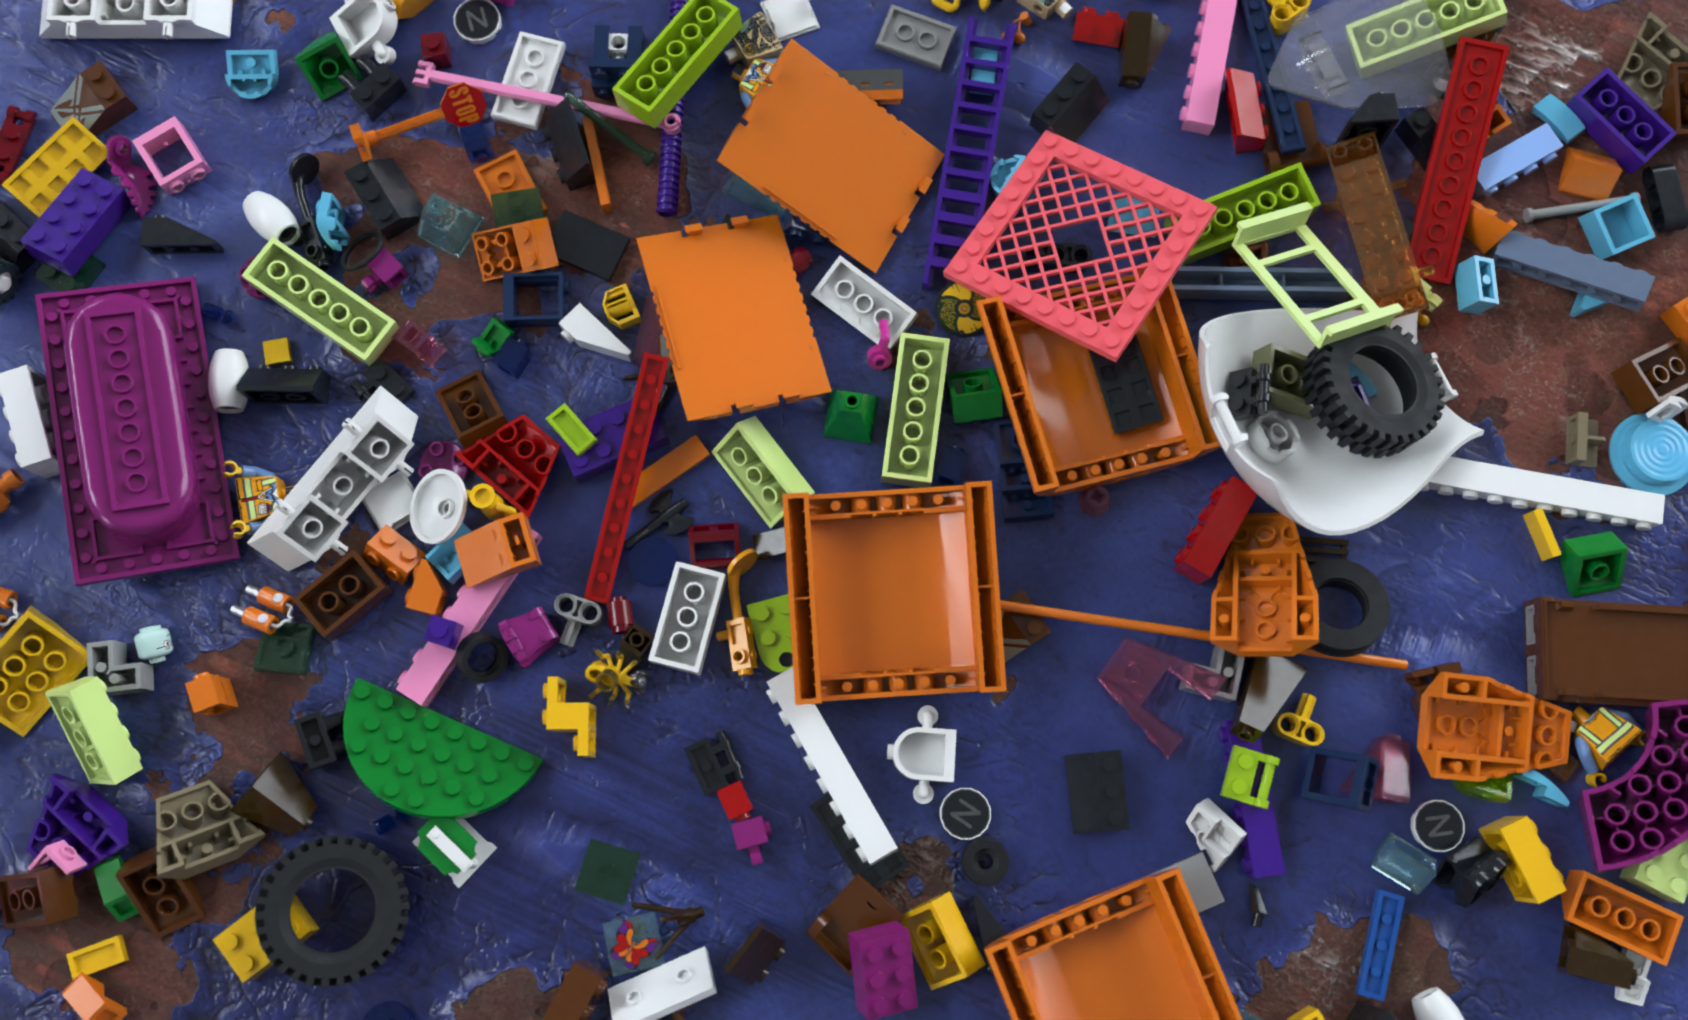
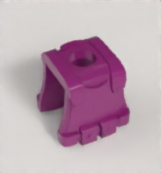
[498,607,560,668]

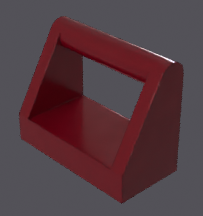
[688,522,741,569]

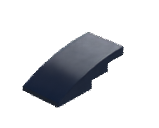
[993,419,1055,522]

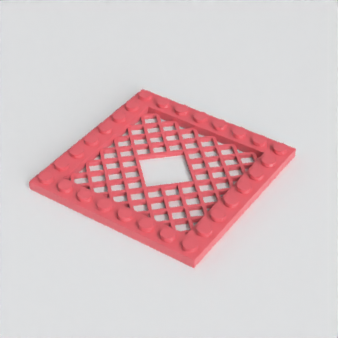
[943,130,1217,362]

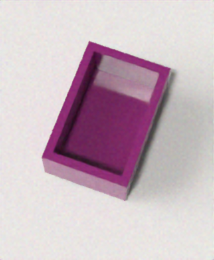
[848,920,918,1020]

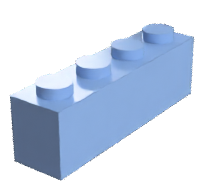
[1473,123,1563,199]

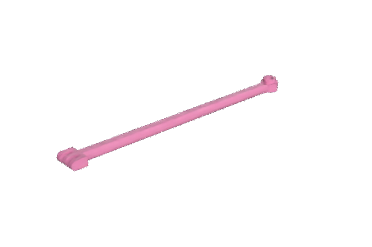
[412,60,682,135]

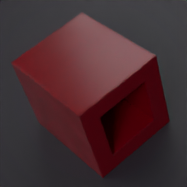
[420,32,452,69]

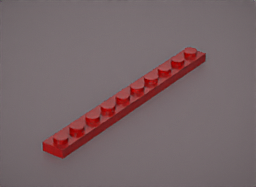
[584,352,669,604]

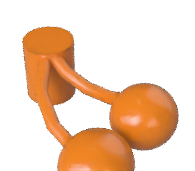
[1002,11,1032,44]

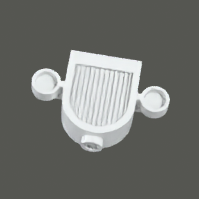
[329,0,398,66]
[887,705,957,804]

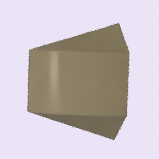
[1617,11,1688,111]
[156,780,265,879]

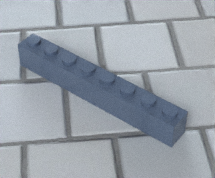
[1172,266,1352,301]

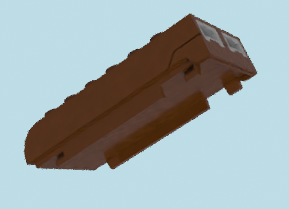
[1523,596,1688,709]

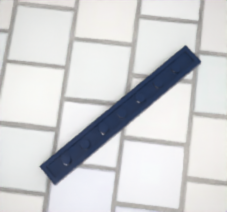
[1238,0,1307,156]

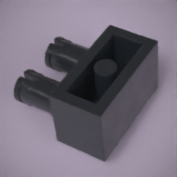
[338,54,407,122]
[293,710,347,772]

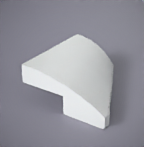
[1185,798,1247,873]

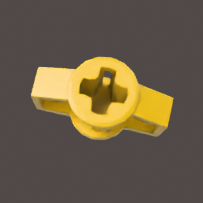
[602,283,642,330]

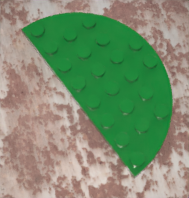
[343,678,543,820]

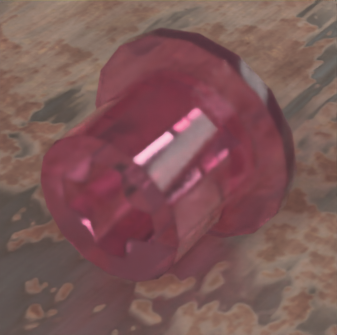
[1078,486,1111,517]

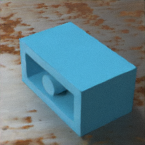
[1454,255,1499,315]

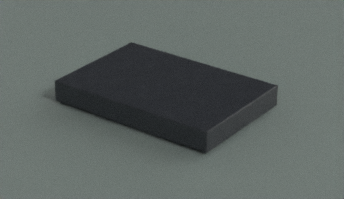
[552,210,631,282]

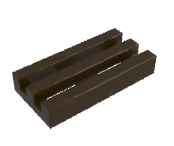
[1299,536,1349,563]

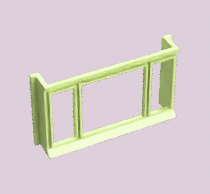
[1232,202,1404,349]

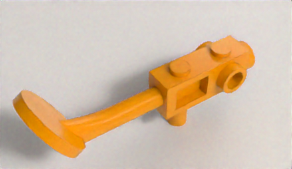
[716,549,758,676]

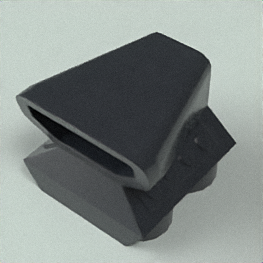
[1432,836,1511,908]

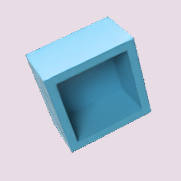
[1578,193,1656,259]

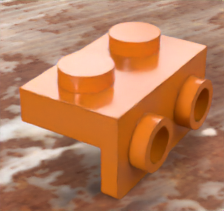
[363,524,427,585]

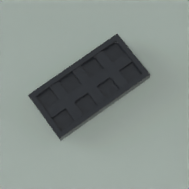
[1087,334,1164,436]
[809,793,910,889]

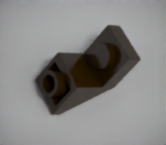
[612,622,655,678]

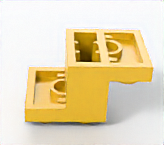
[542,676,597,758]

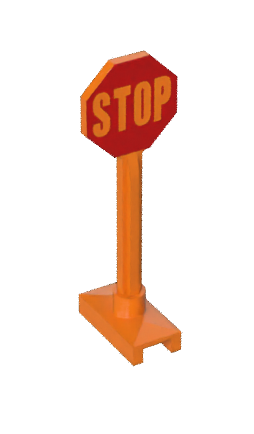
[349,82,487,162]

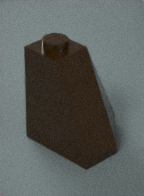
[1118,11,1171,89]
[230,752,317,837]
[1556,920,1637,990]

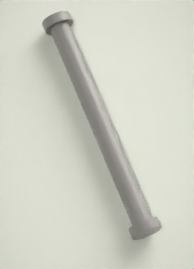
[1523,192,1641,223]

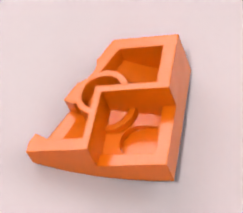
[1463,200,1518,254]

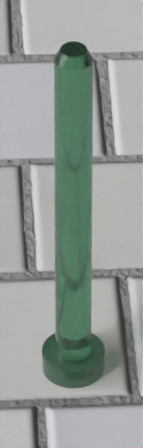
[563,92,657,166]

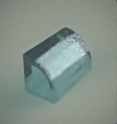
[1372,832,1437,895]

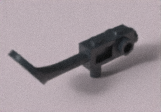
[289,153,335,271]

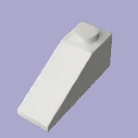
[559,303,635,362]

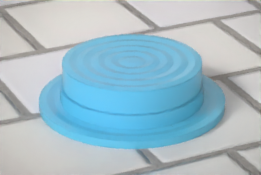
[1608,412,1688,495]

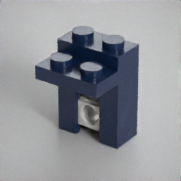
[588,25,645,100]

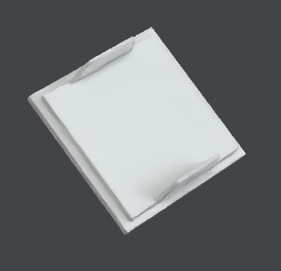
[760,0,820,42]
[362,471,415,530]

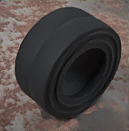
[961,837,1009,886]

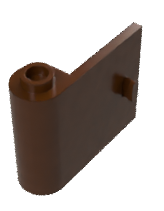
[1261,99,1331,175]
[804,872,905,977]

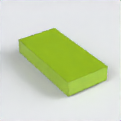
[545,403,598,457]

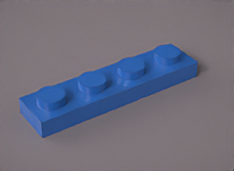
[1355,889,1405,1002]

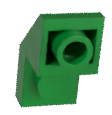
[94,855,139,922]

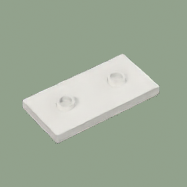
[490,31,566,130]
[608,946,717,1020]

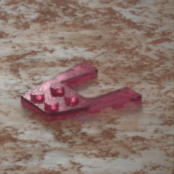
[1097,637,1227,759]

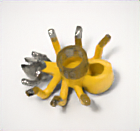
[585,649,649,709]

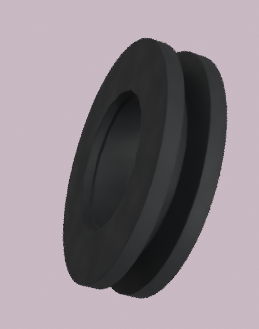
[1309,559,1390,657]

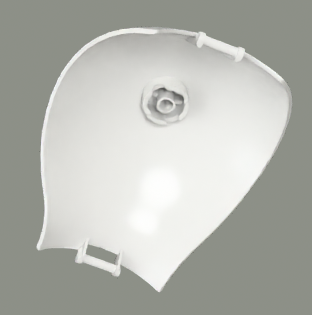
[1198,308,1484,535]

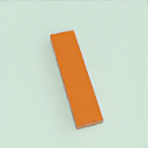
[582,115,613,214]
[632,435,710,510]

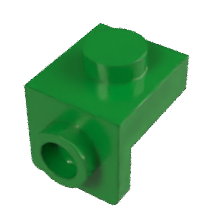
[471,317,515,357]

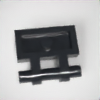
[350,357,416,404]
[1228,363,1272,421]
[684,730,745,796]

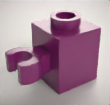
[360,247,409,294]
[731,816,772,865]

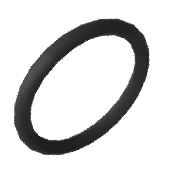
[340,232,384,271]

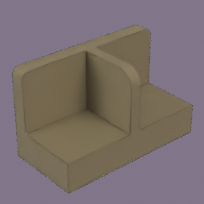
[1565,412,1606,468]

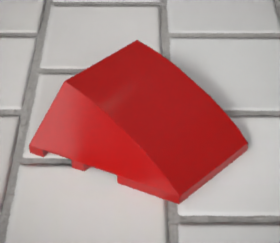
[454,414,561,519]

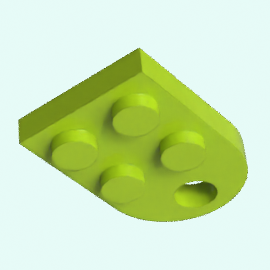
[746,594,793,673]

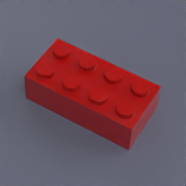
[1173,476,1257,585]

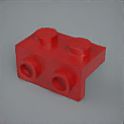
[1072,6,1124,48]

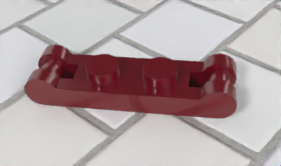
[0,105,37,185]

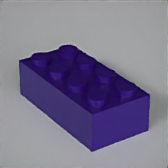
[1566,67,1677,175]
[20,168,132,277]
[555,399,670,483]

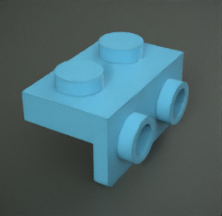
[425,523,472,584]

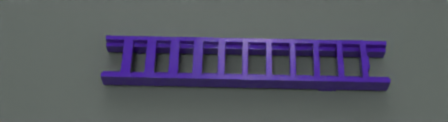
[922,15,1016,290]

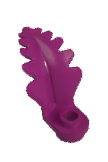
[106,135,157,218]

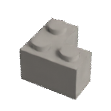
[87,640,154,696]
[1179,646,1245,703]

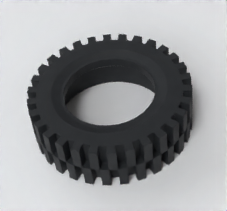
[1301,325,1445,458]
[255,836,410,987]

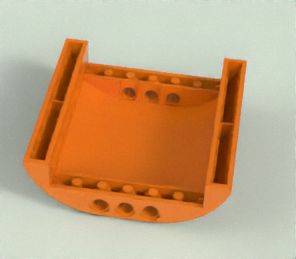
[976,262,1221,496]
[782,481,1007,705]
[984,867,1243,1020]

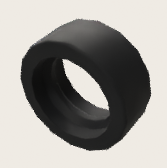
[455,631,508,683]

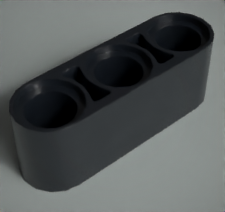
[1642,164,1688,233]
[1021,243,1093,273]

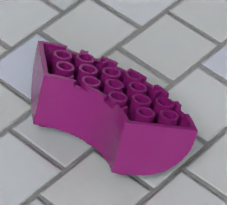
[1577,699,1688,873]

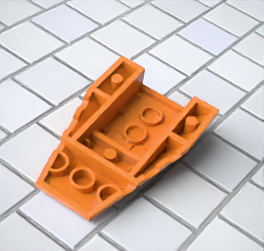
[1210,512,1319,657]
[1417,672,1572,782]

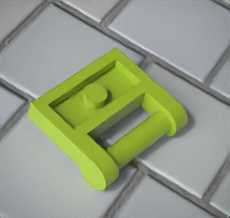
[1220,745,1280,810]

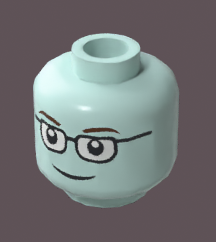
[134,625,173,664]

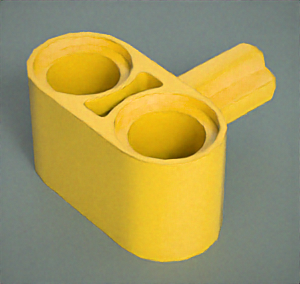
[1266,0,1311,35]
[1270,693,1325,747]

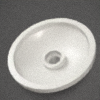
[409,469,467,544]

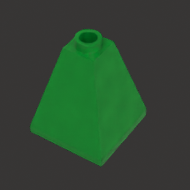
[823,389,879,445]

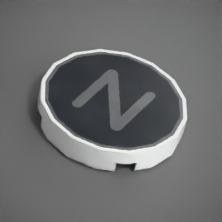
[454,0,502,45]
[940,788,991,840]
[1411,800,1465,852]

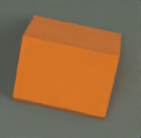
[1558,147,1623,201]

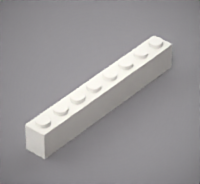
[766,667,898,866]

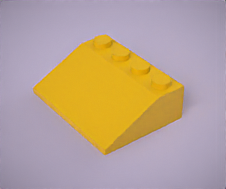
[0,605,87,737]

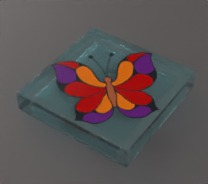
[603,911,665,977]

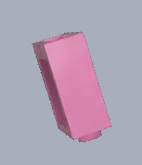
[132,116,212,196]

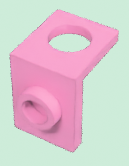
[28,840,87,875]

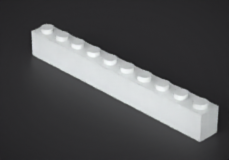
[1420,457,1665,531]

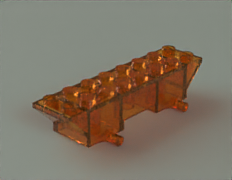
[1322,131,1435,319]

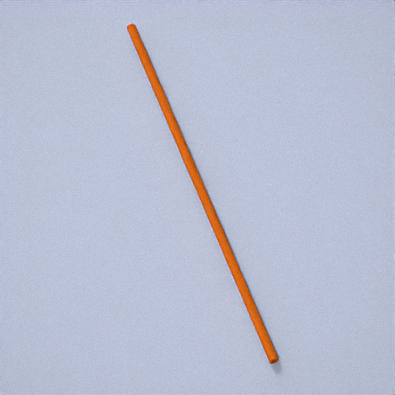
[1000,600,1408,670]

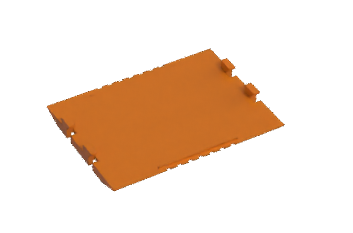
[716,38,945,274]
[636,214,832,421]

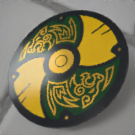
[935,281,987,337]

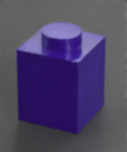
[423,614,464,650]

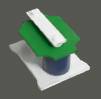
[412,818,497,888]

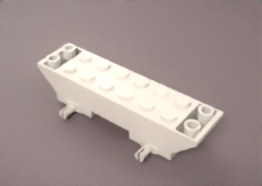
[39,0,233,40]
[247,386,418,572]

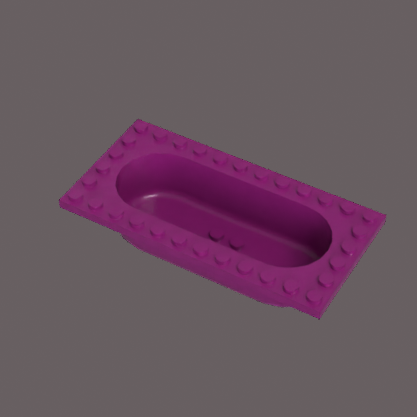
[34,276,241,587]

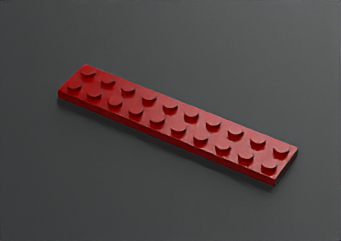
[1400,36,1510,286]

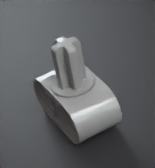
[554,593,604,647]

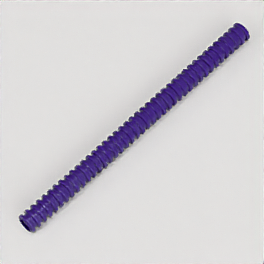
[656,0,689,217]

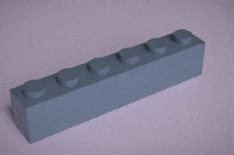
[1493,231,1656,312]

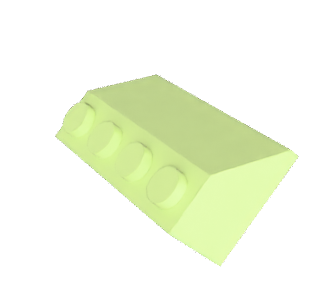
[711,416,815,529]
[44,676,143,785]

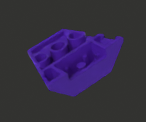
[26,773,128,878]

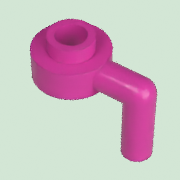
[867,319,892,370]

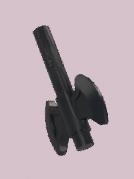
[624,489,695,550]

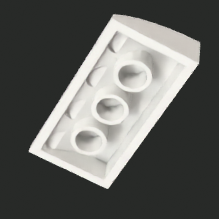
[811,256,919,350]

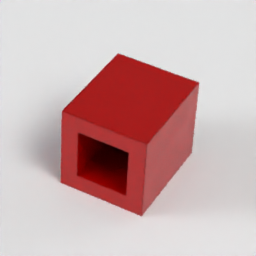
[716,780,754,823]

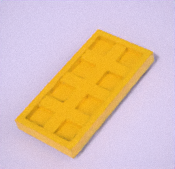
[1,116,107,218]

